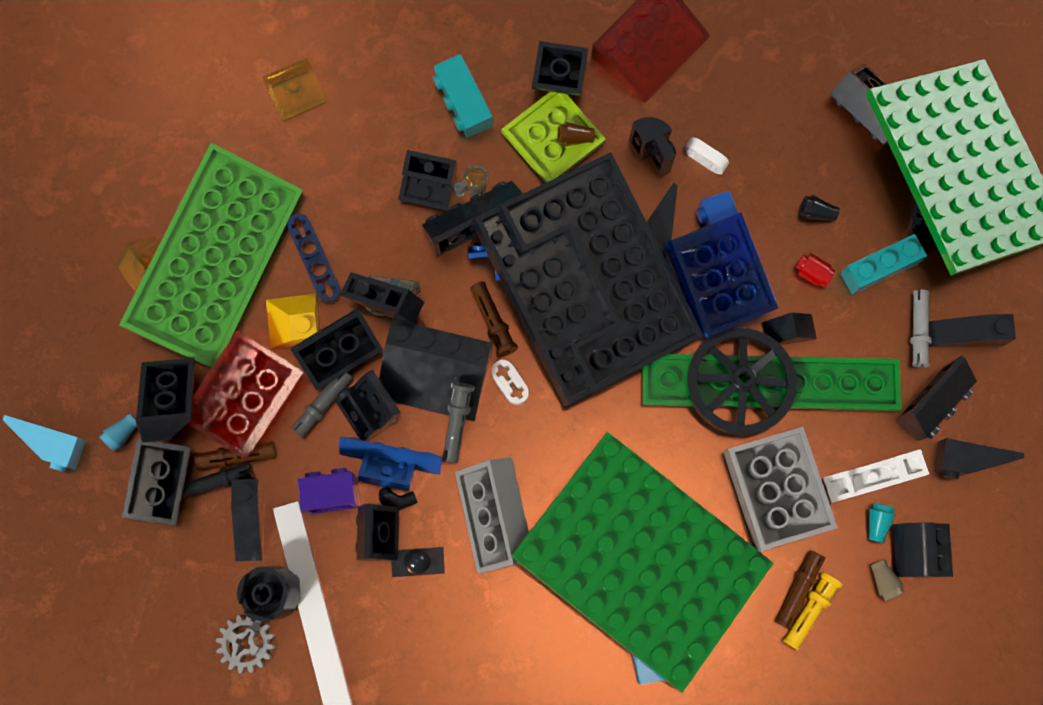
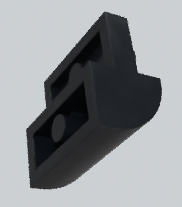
[629,117,676,177]
[398,150,457,211]
[335,370,401,441]
[893,522,953,577]

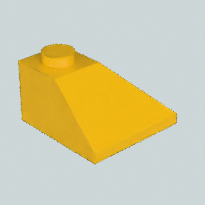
[266,293,320,350]

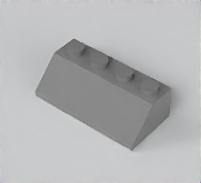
[455,457,529,574]

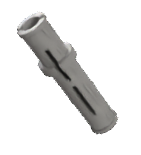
[910,290,932,367]

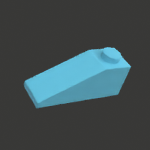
[3,415,86,472]

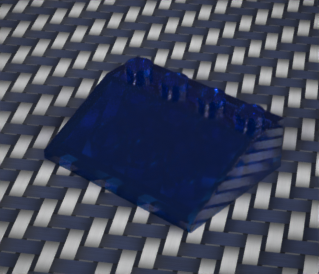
[664,212,778,337]

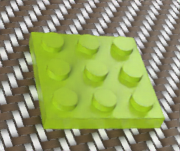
[501,92,606,183]

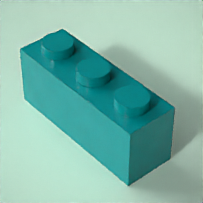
[432,54,493,138]
[840,234,927,295]

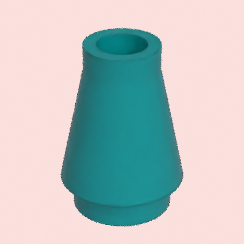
[868,503,896,543]

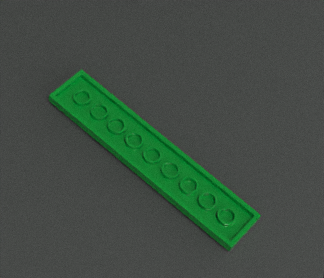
[642,354,901,411]

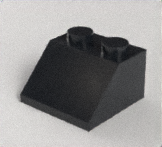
[532,41,588,96]
[355,504,399,561]

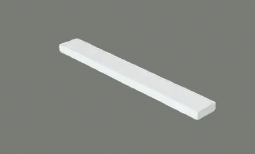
[273,501,353,705]

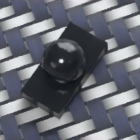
[391,547,445,577]

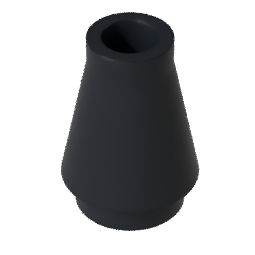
[800,195,840,222]

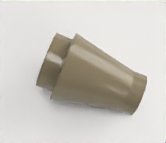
[871,560,905,602]

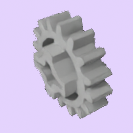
[216,615,276,673]

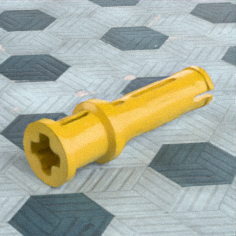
[783,572,843,650]

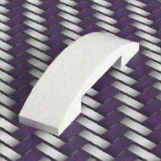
[822,449,929,503]

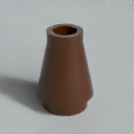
[557,121,595,147]

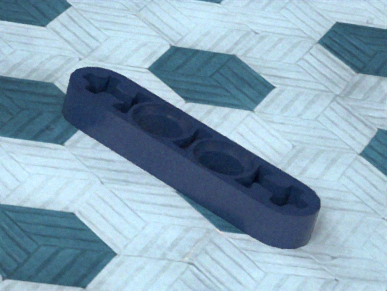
[287,213,341,304]

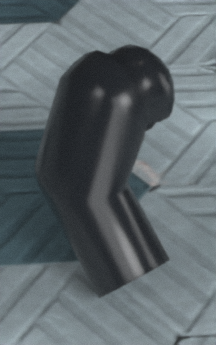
[378,487,418,510]

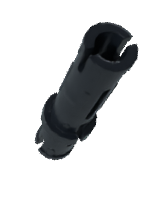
[181,462,254,500]

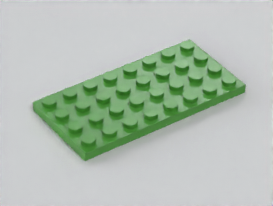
[119,142,303,370]

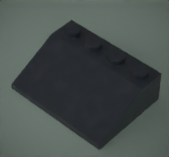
[379,319,493,422]

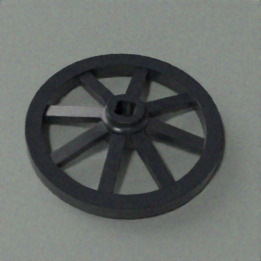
[687,328,797,435]

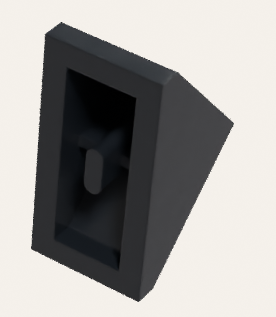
[761,312,817,345]

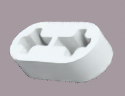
[683,137,729,174]
[492,360,529,405]

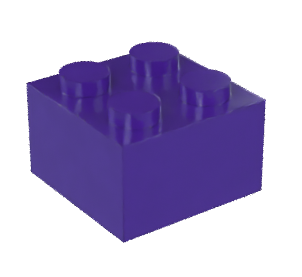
[298,468,361,515]

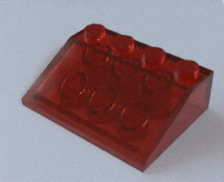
[591,0,710,103]
[188,330,304,460]

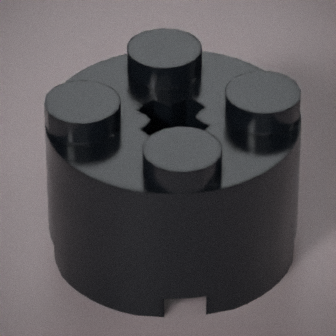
[237,565,300,622]

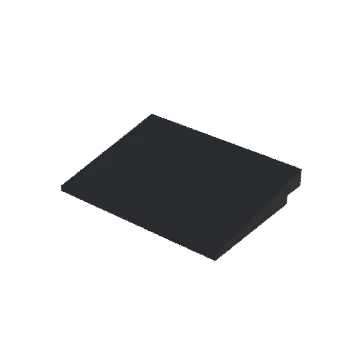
[471,152,704,406]

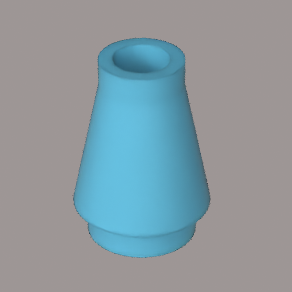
[99,414,137,452]

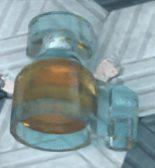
[454,164,489,197]

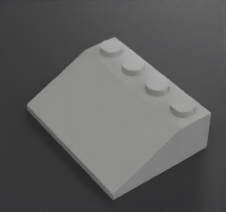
[723,427,838,552]

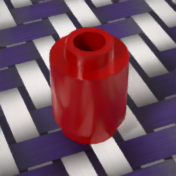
[795,252,836,287]

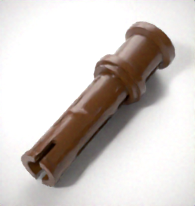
[470,281,518,357]

